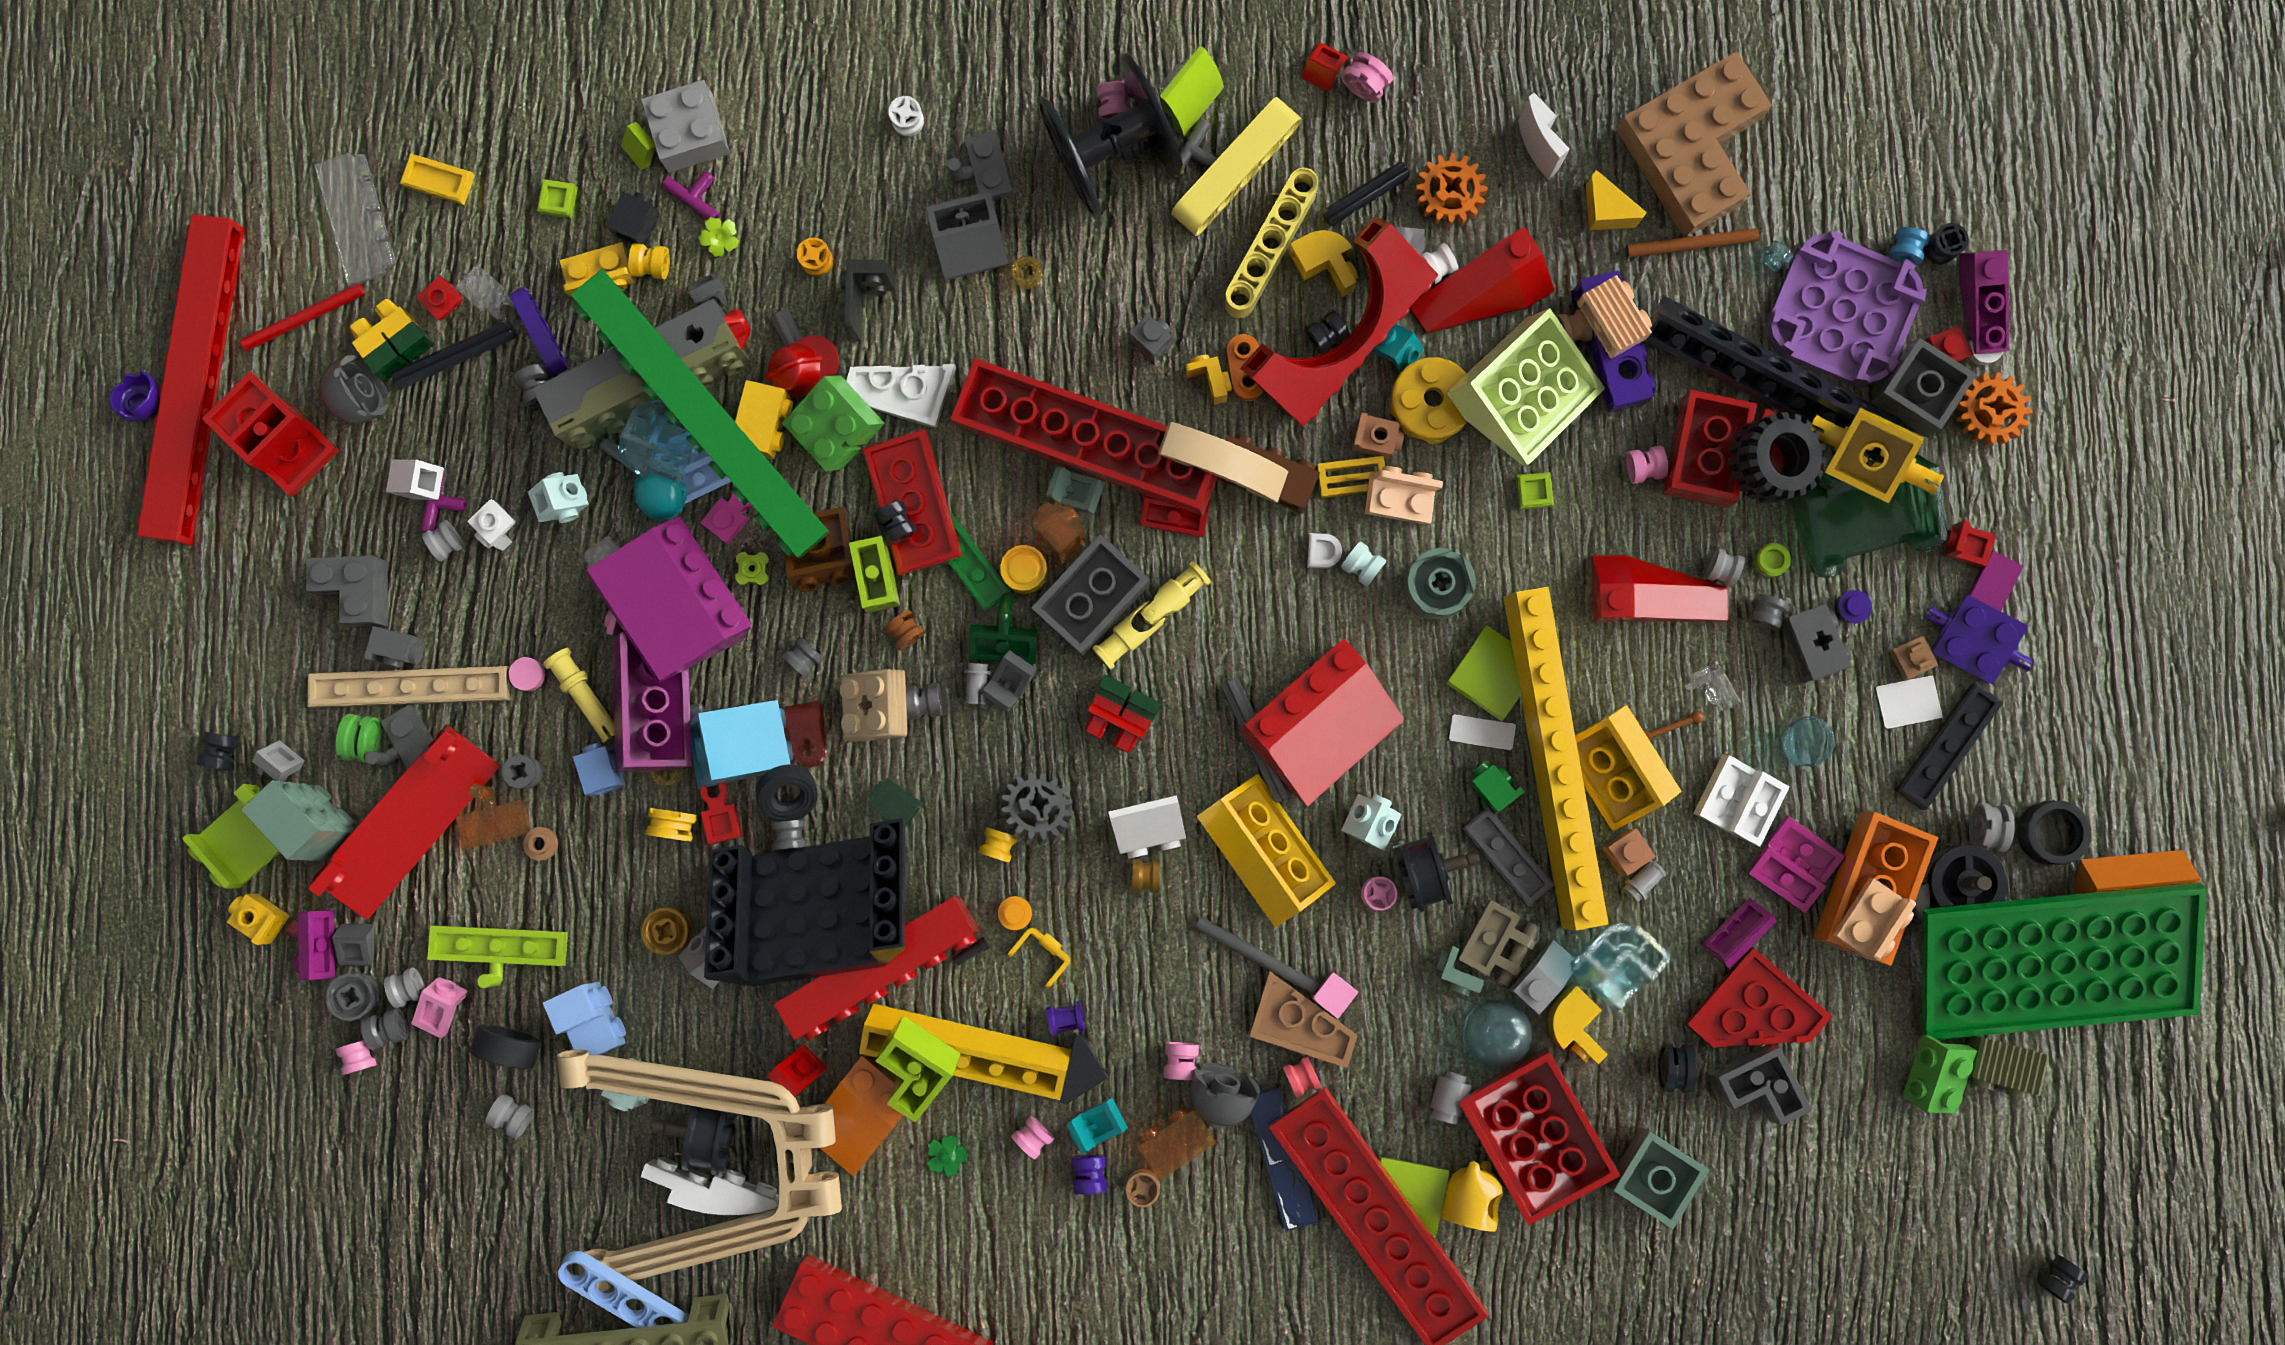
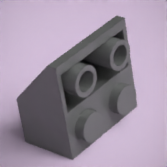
[926,191,1009,281]

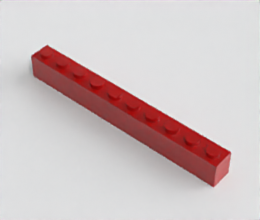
[137,214,245,546]

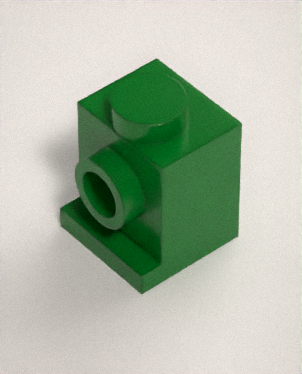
[1468,760,1525,814]

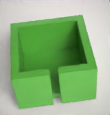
[782,375,885,472]

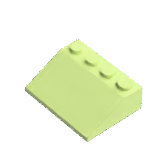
[1447,308,1605,466]

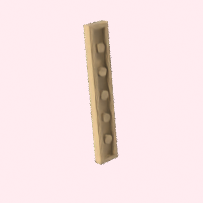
[308,666,510,708]

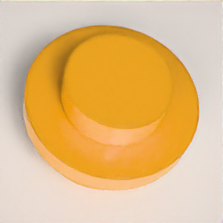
[998,896,1032,930]

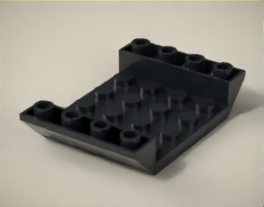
[704,818,905,987]

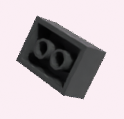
[1031,534,1150,658]

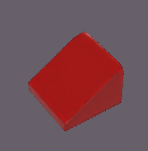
[1302,42,1348,91]

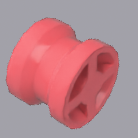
[1283,1056,1321,1098]

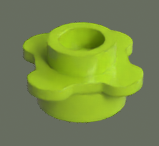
[735,552,769,585]

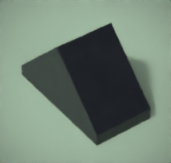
[1060,1032,1109,1104]

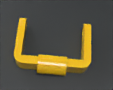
[1007,928,1071,989]

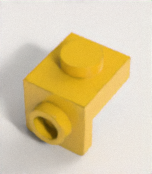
[1185,355,1232,405]

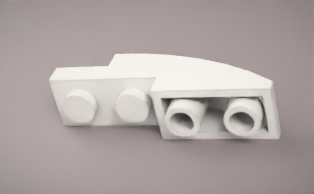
[640,1157,779,1215]

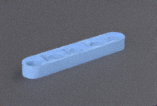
[558,1251,689,1328]

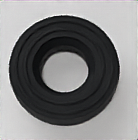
[756,764,818,822]

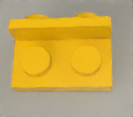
[560,242,636,300]

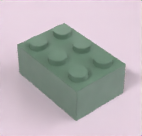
[241,780,355,861]

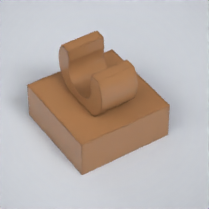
[1889,635,1938,681]

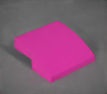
[1748,815,1846,913]

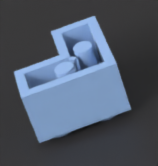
[543,982,626,1055]

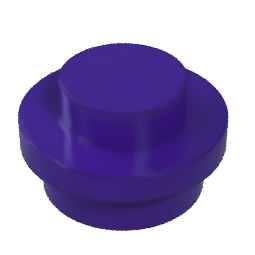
[1837,590,1872,624]

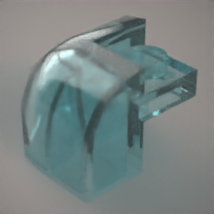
[618,399,695,483]
[1570,924,1673,1012]

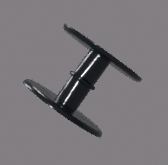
[1037,53,1184,220]

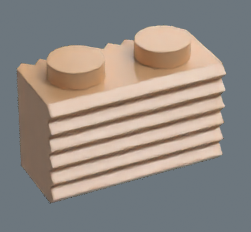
[1577,275,1652,359]

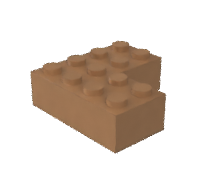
[1616,51,1772,237]

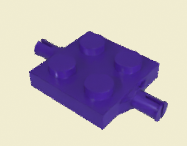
[1923,593,2034,685]

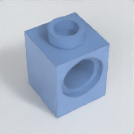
[573,743,626,797]

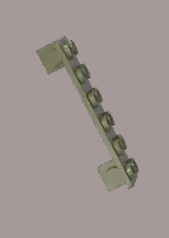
[515,1294,730,1345]

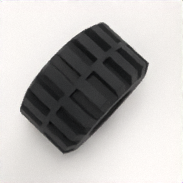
[1728,413,1826,503]

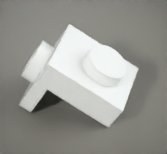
[467,499,515,551]

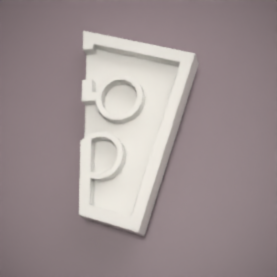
[846,364,956,429]

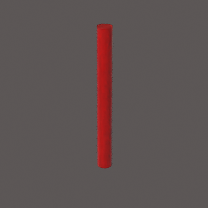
[240,283,366,351]

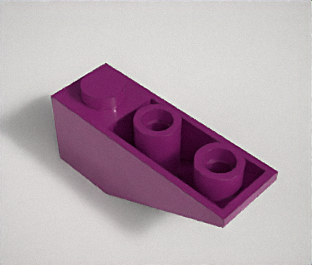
[1959,250,2010,354]

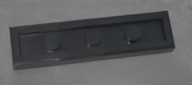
[1895,682,2004,810]

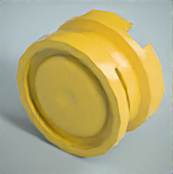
[1000,545,1048,595]
[645,808,697,842]

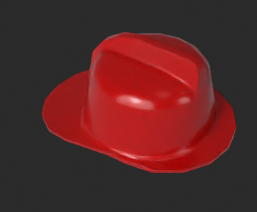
[764,335,839,398]

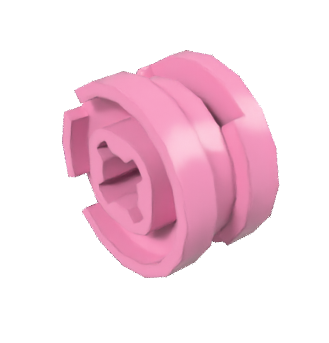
[1341,52,1393,103]

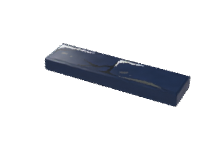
[1251,1087,1318,1231]

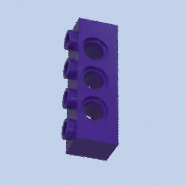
[1574,270,1656,414]

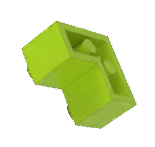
[876,1016,961,1123]

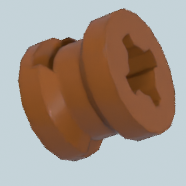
[883,610,926,651]

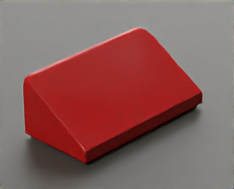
[1139,495,1211,537]

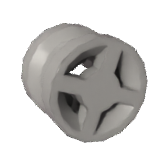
[422,520,465,562]
[1706,548,1745,588]
[384,967,425,1008]

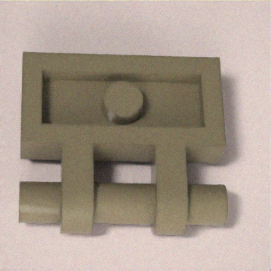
[1457,900,1540,987]

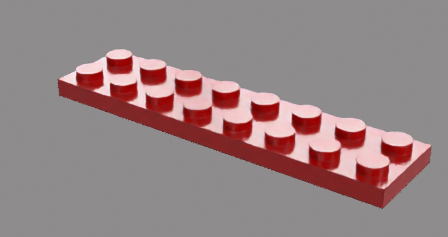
[1269,1086,1488,1345]

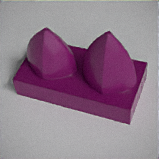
[285,910,335,980]

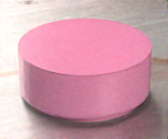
[509,657,545,691]

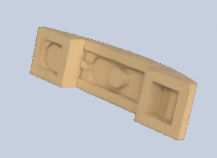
[1158,422,1288,503]

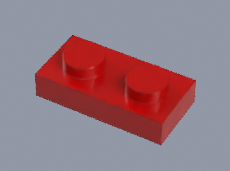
[767,1044,828,1097]

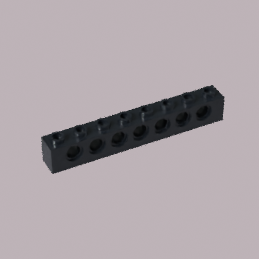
[1645,295,1902,461]

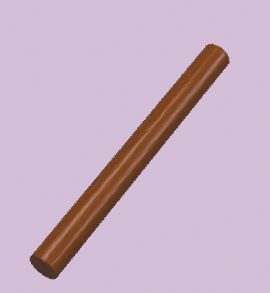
[1626,228,1759,258]

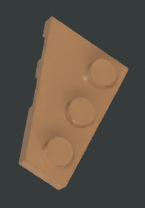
[1249,971,1358,1068]

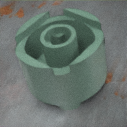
[1404,548,1476,620]

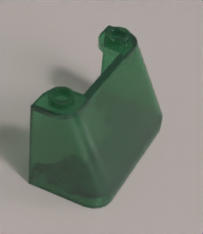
[1789,454,1948,578]

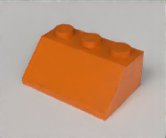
[2074,850,2201,894]

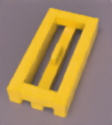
[1317,456,1385,498]

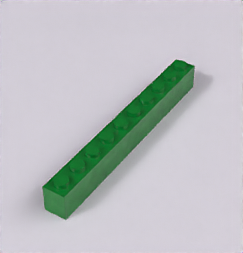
[570,269,830,559]

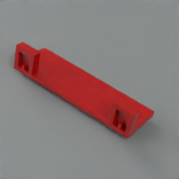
[308,724,499,919]

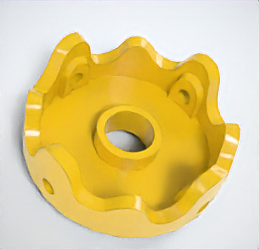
[1389,357,1467,444]

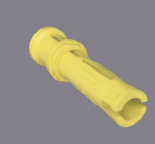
[543,648,615,744]

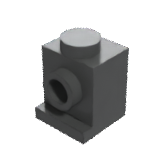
[1130,314,1177,365]
[364,626,424,668]

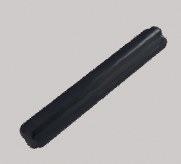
[391,321,516,389]

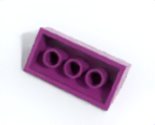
[612,633,692,773]

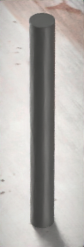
[1194,916,1319,995]

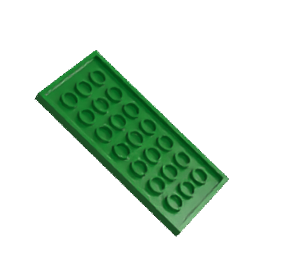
[1921,883,2207,1040]

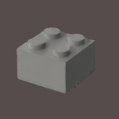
[641,80,731,173]

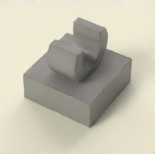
[252,740,305,782]

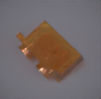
[1136,1106,1217,1181]

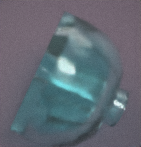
[1462,998,1532,1067]

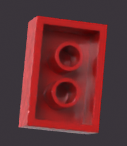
[1662,390,1757,508]

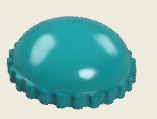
[633,464,687,521]

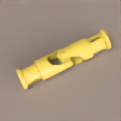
[1091,560,1211,670]

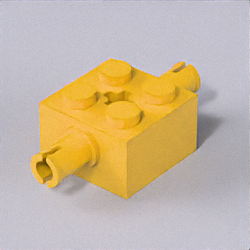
[1811,408,1944,503]

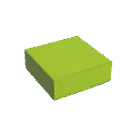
[621,122,656,170]
[537,179,578,219]
[1515,472,1554,510]

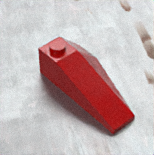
[1409,227,1555,334]
[1591,555,1728,622]

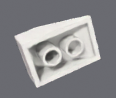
[1109,795,1186,859]

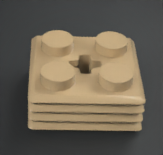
[840,669,907,742]

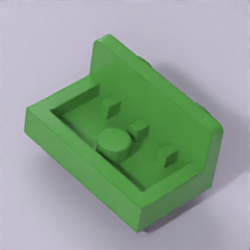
[1903,1035,1977,1114]

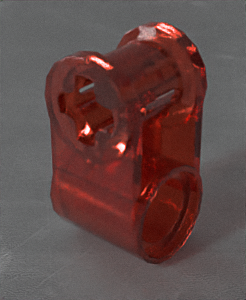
[785,700,828,767]

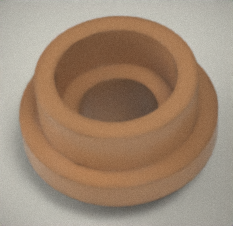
[523,827,558,861]

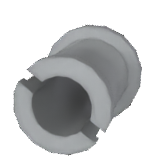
[964,663,991,704]
[1623,860,1667,903]

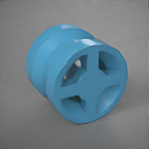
[1889,227,1930,265]

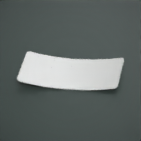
[1449,714,1516,750]

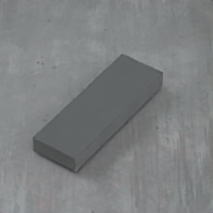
[1462,807,1554,907]

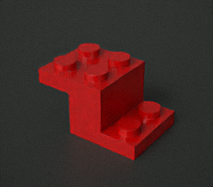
[201,371,340,497]

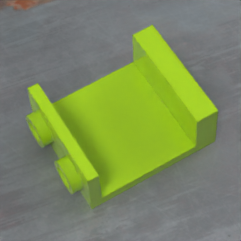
[182,784,280,889]

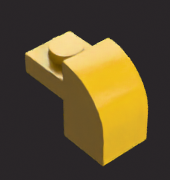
[1289,230,1358,297]
[1547,984,1608,1064]

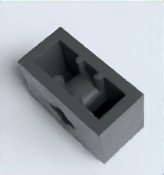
[1781,604,1851,683]

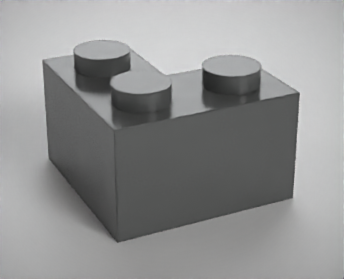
[306,555,388,628]
[1708,1044,1813,1126]

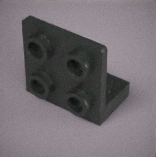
[839,259,895,341]

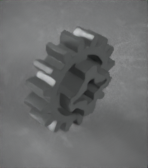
[999,772,1073,846]

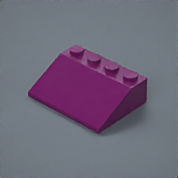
[585,516,752,683]

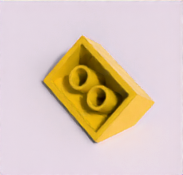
[1575,705,1682,832]

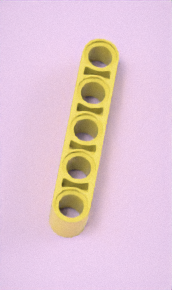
[1171,97,1302,236]
[1225,168,1318,318]

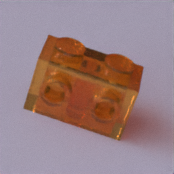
[1032,501,1087,563]

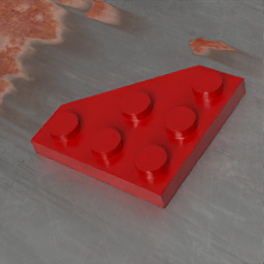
[1684,947,1833,1048]

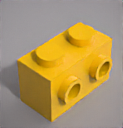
[735,380,793,459]

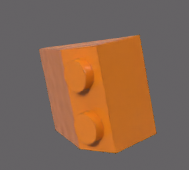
[820,1055,904,1177]

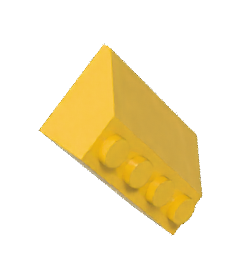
[1197,774,1336,928]

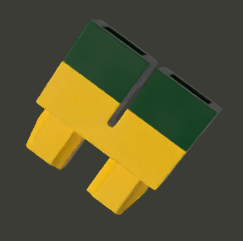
[349,299,435,382]

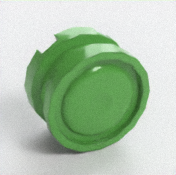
[336,714,381,763]

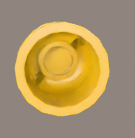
[1441,1161,1503,1232]

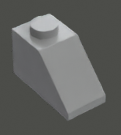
[1507,939,1579,1015]

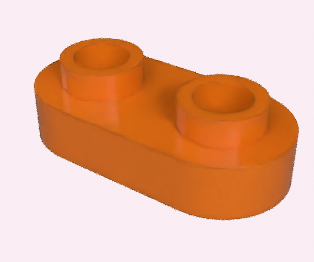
[1227,334,1263,401]

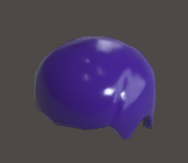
[109,370,160,422]

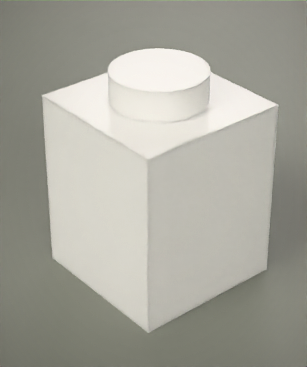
[386,460,444,500]

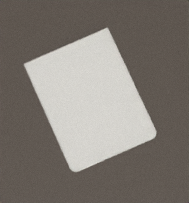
[1876,675,1943,729]

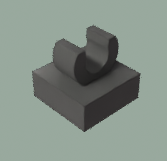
[688,271,727,306]

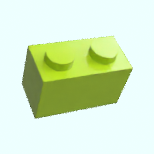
[849,536,900,613]

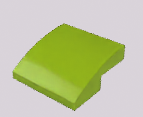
[1159,45,1224,137]
[1446,625,1522,721]
[1379,1156,1449,1238]

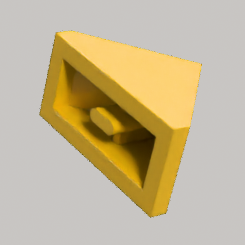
[1586,170,1647,230]

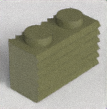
[1968,1036,2049,1100]

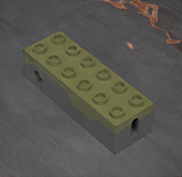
[532,299,751,449]

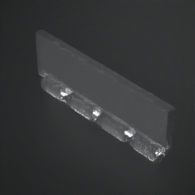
[314,152,396,286]

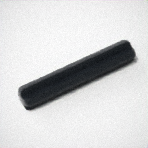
[1322,161,1410,226]

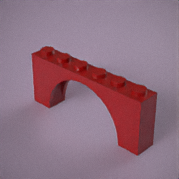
[1240,215,1439,427]

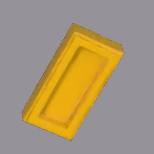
[400,153,475,205]

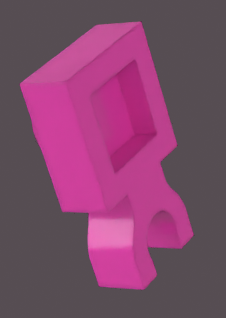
[700,492,753,545]

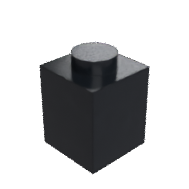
[606,191,660,245]

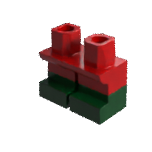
[1085,674,1162,754]

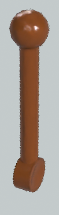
[1644,710,1704,741]

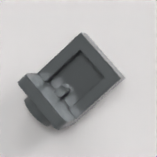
[981,650,1037,711]

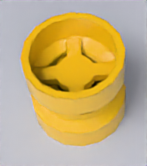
[628,243,670,280]

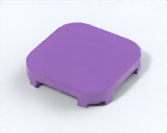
[1766,230,1927,387]

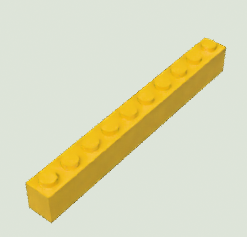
[1503,587,1609,930]

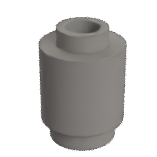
[1430,1071,1472,1125]

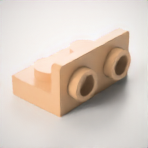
[1365,466,1443,525]
[1832,878,1916,961]

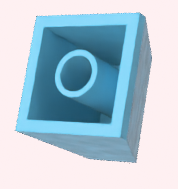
[690,700,793,789]

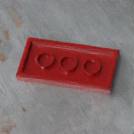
[862,429,963,576]

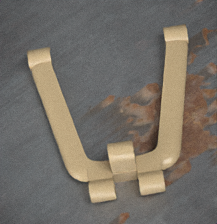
[557,1049,842,1292]

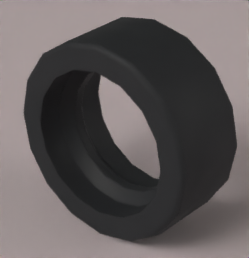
[2017,800,2091,865]
[469,1025,541,1069]

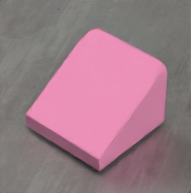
[1311,971,1358,1019]

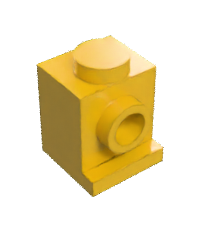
[227,894,290,945]

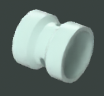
[1340,541,1387,587]

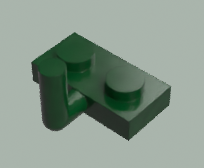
[969,593,1037,664]

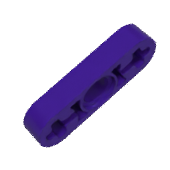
[509,286,569,376]

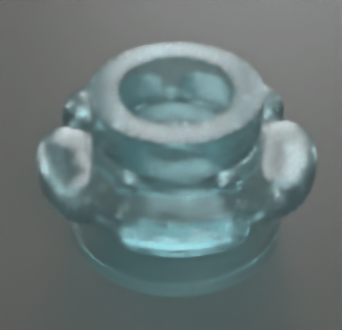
[1762,241,1794,271]

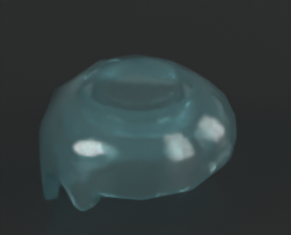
[1781,716,1835,767]

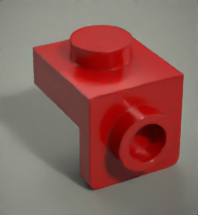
[416,275,463,321]
[1943,520,1996,568]

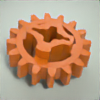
[1415,153,1488,227]
[1955,372,2033,446]

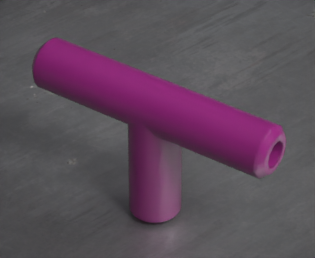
[661,171,719,220]
[420,470,467,533]

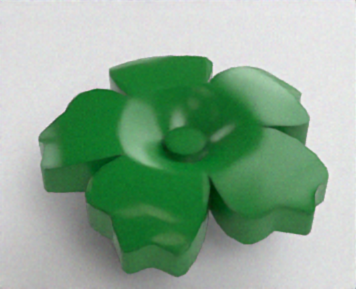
[927,1134,968,1177]

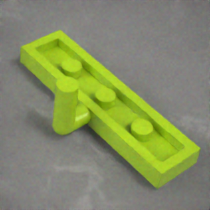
[427,925,568,988]

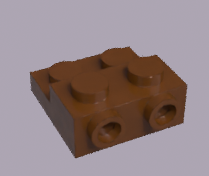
[784,506,855,592]

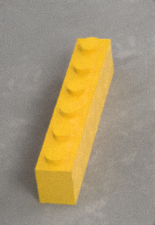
[859,1004,1072,1100]

